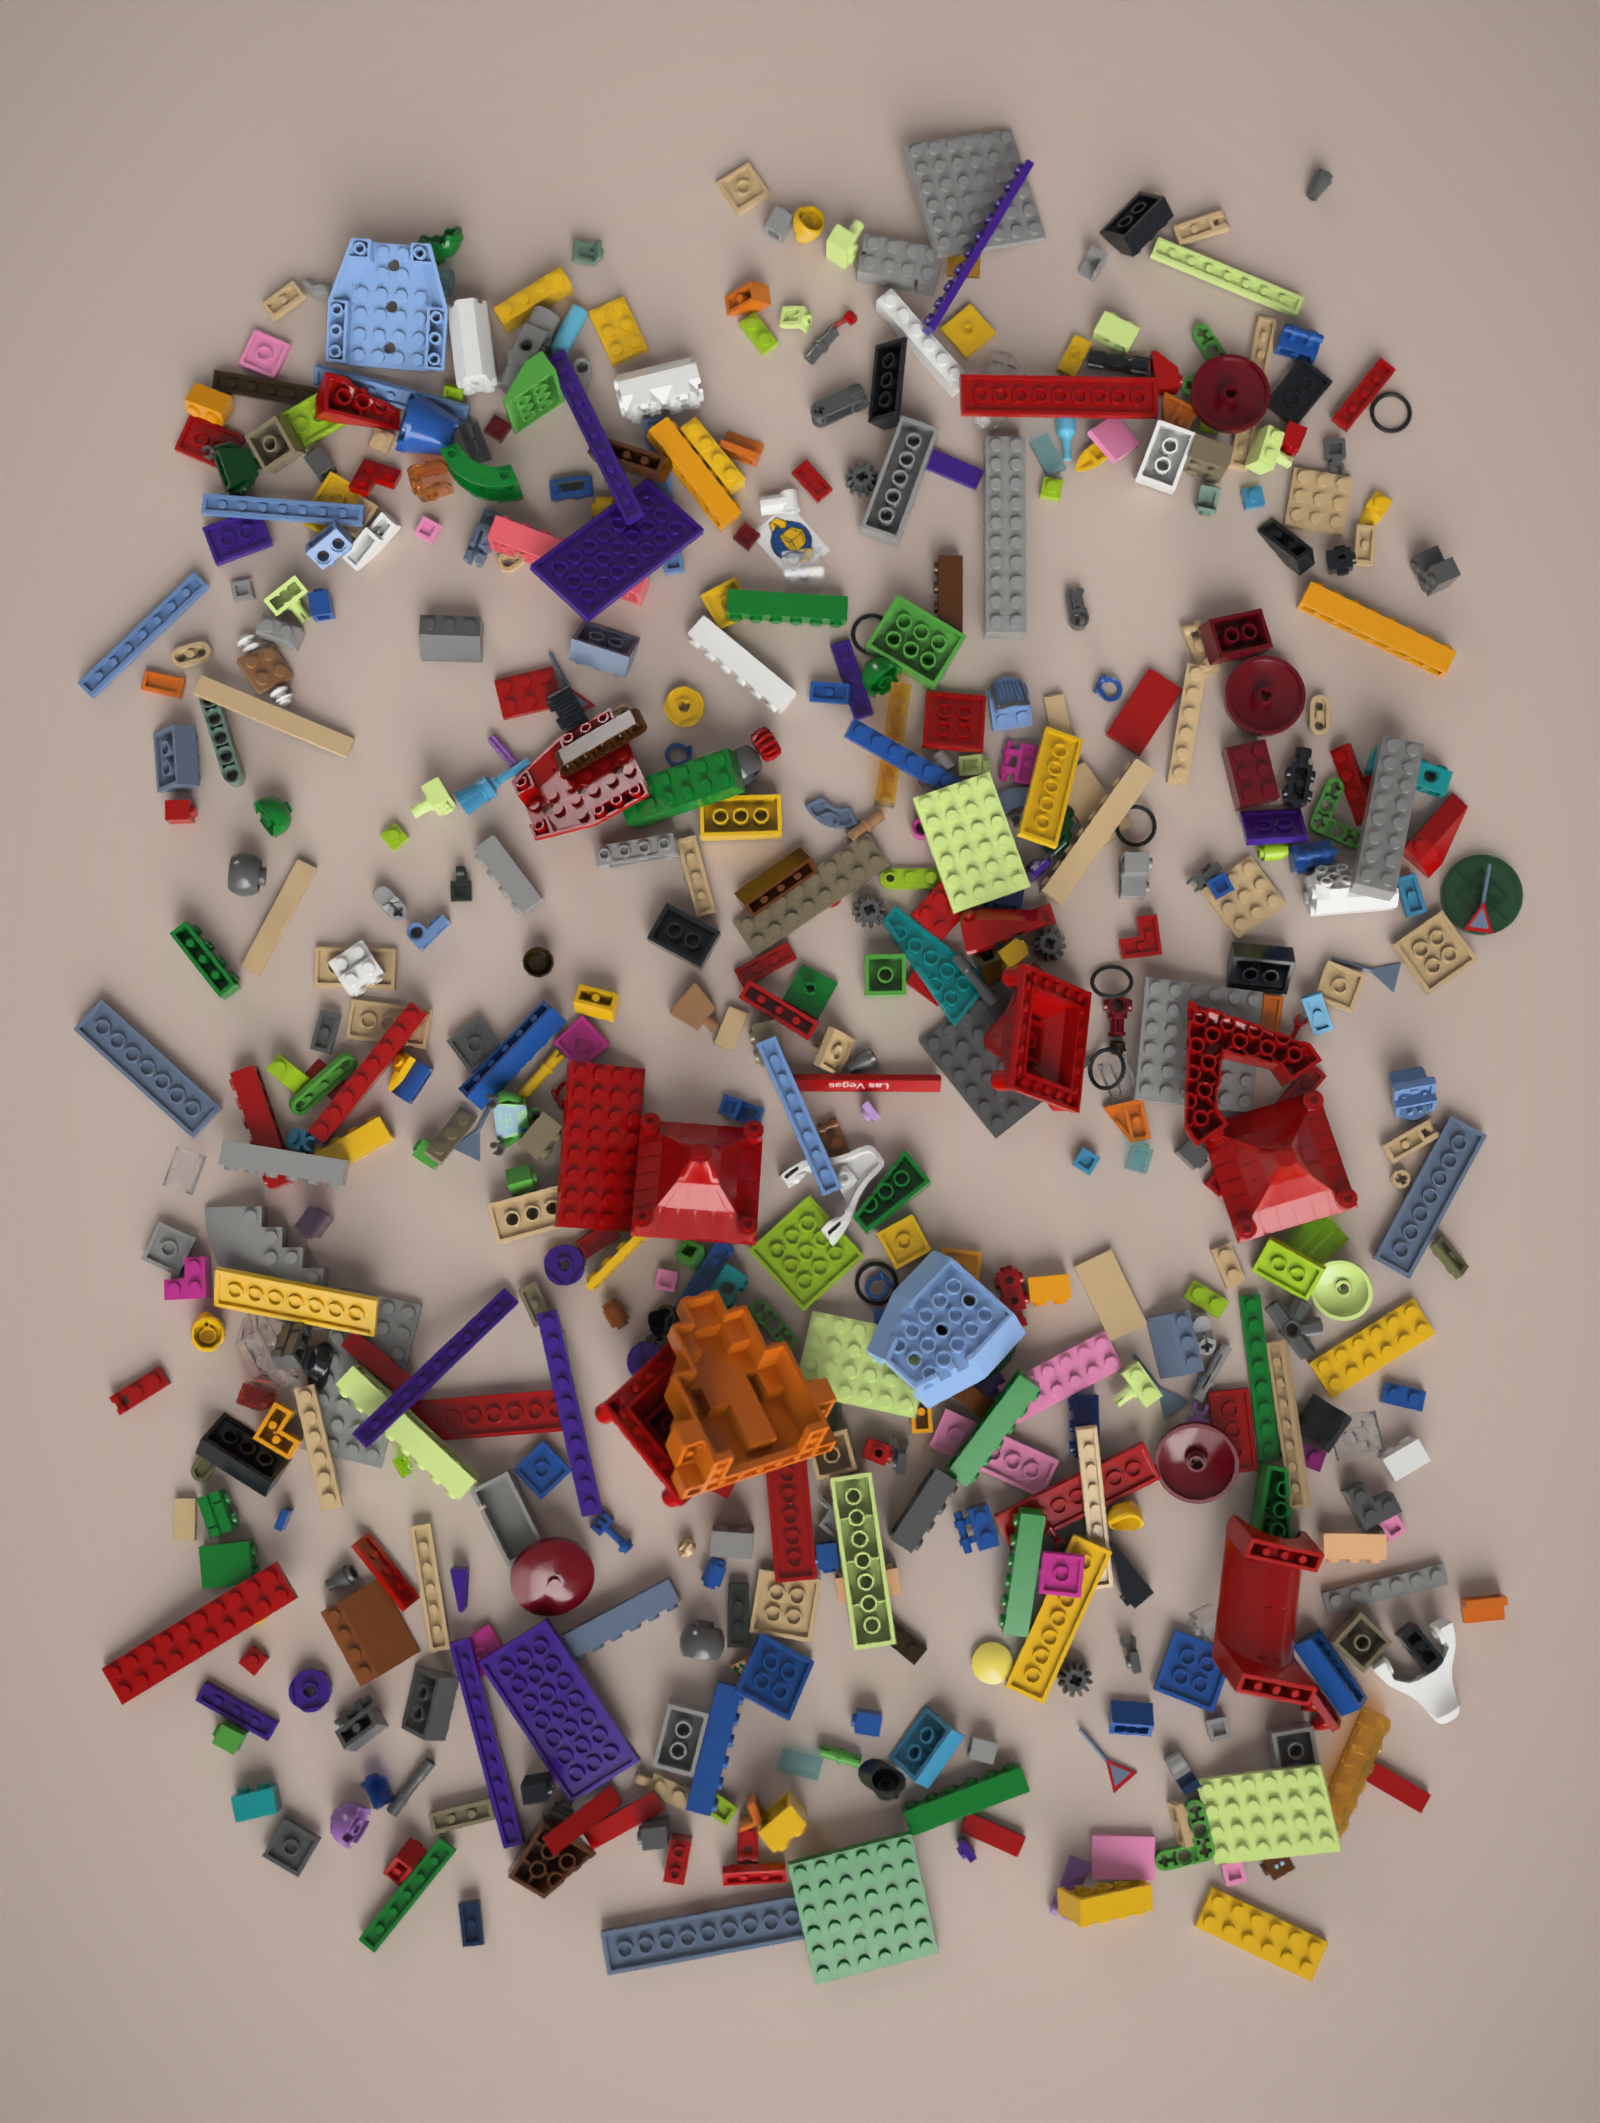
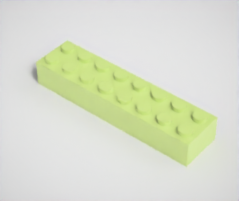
[335,1364,482,1500]
[829,1472,896,1650]

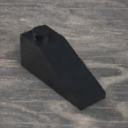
[1257,518,1315,576]
[1109,1541,1154,1609]

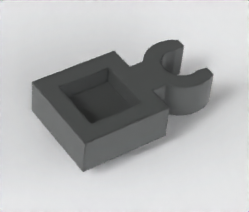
[1323,438,1346,474]

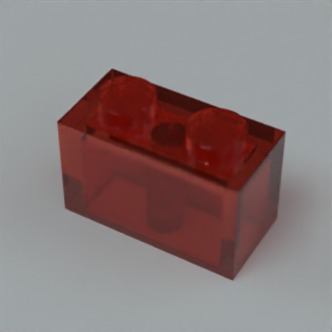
[236,1381,277,1411]

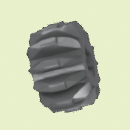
[845,461,878,497]
[852,894,887,929]
[1031,927,1066,962]
[1057,1660,1093,1697]

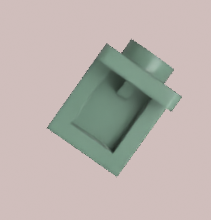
[572,239,604,267]
[1195,484,1221,516]

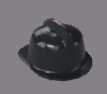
[301,1342,333,1391]
[858,1759,906,1801]

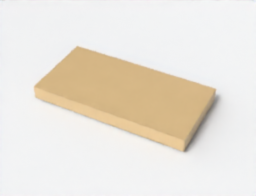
[1067,761,1132,847]
[313,946,398,990]
[345,998,433,1050]
[1074,1249,1147,1341]

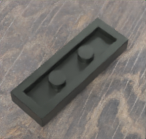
[727,1582,749,1648]

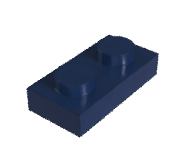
[458,1899,485,1947]

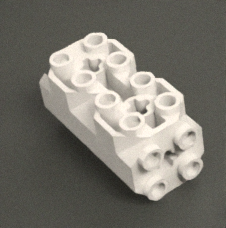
[447,298,498,395]
[613,356,704,424]
[1303,863,1399,917]

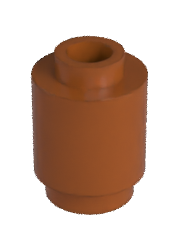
[601,1298,630,1330]

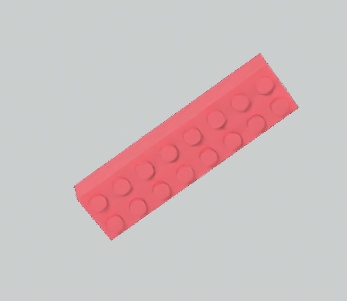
[487,515,650,606]

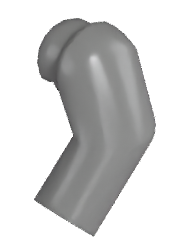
[303,278,333,298]

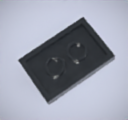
[1268,357,1333,424]

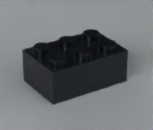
[647,903,721,971]

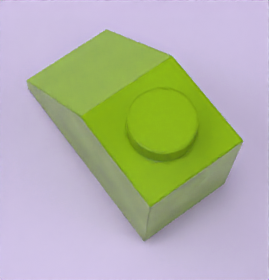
[266,1054,312,1093]

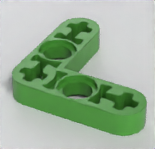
[1180,324,1227,398]
[1308,778,1361,850]
[748,1299,797,1348]
[1155,1797,1215,1871]

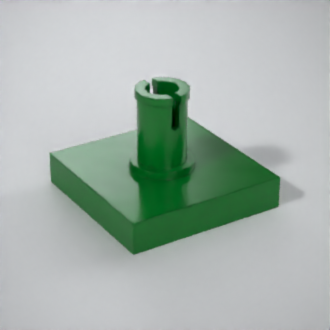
[783,964,838,1019]

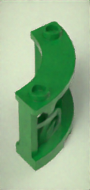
[440,443,524,503]

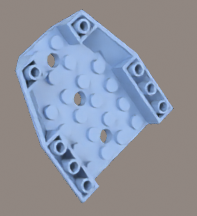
[325,238,448,373]
[866,1250,1026,1409]

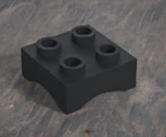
[1299,1393,1352,1453]

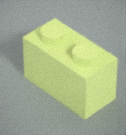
[1091,311,1140,356]

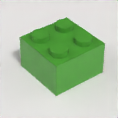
[864,954,906,998]

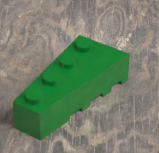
[853,1150,931,1236]
[1250,1462,1293,1539]

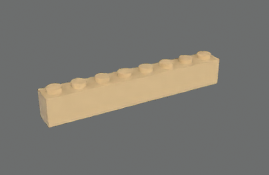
[1040,758,1156,906]

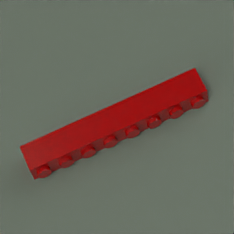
[308,1002,429,1144]

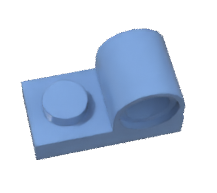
[407,915,451,952]

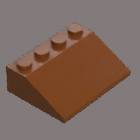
[320,1579,420,1687]

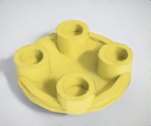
[972,1642,1013,1684]

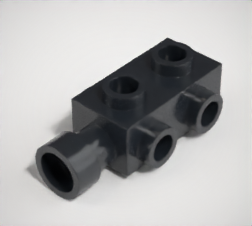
[1281,747,1316,810]

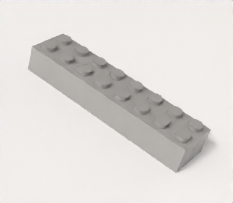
[1349,735,1424,902]

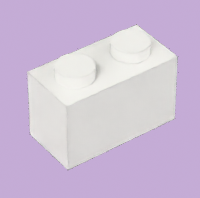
[1378,1436,1431,1482]

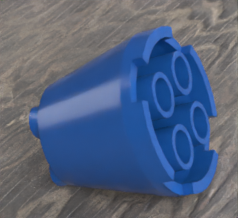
[395,391,460,456]

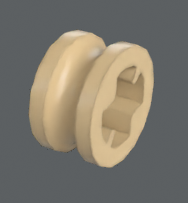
[1390,1170,1411,1189]

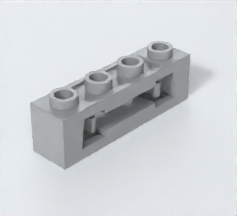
[594,833,681,870]

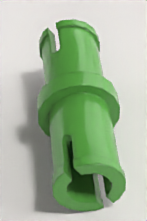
[818,1743,862,1769]

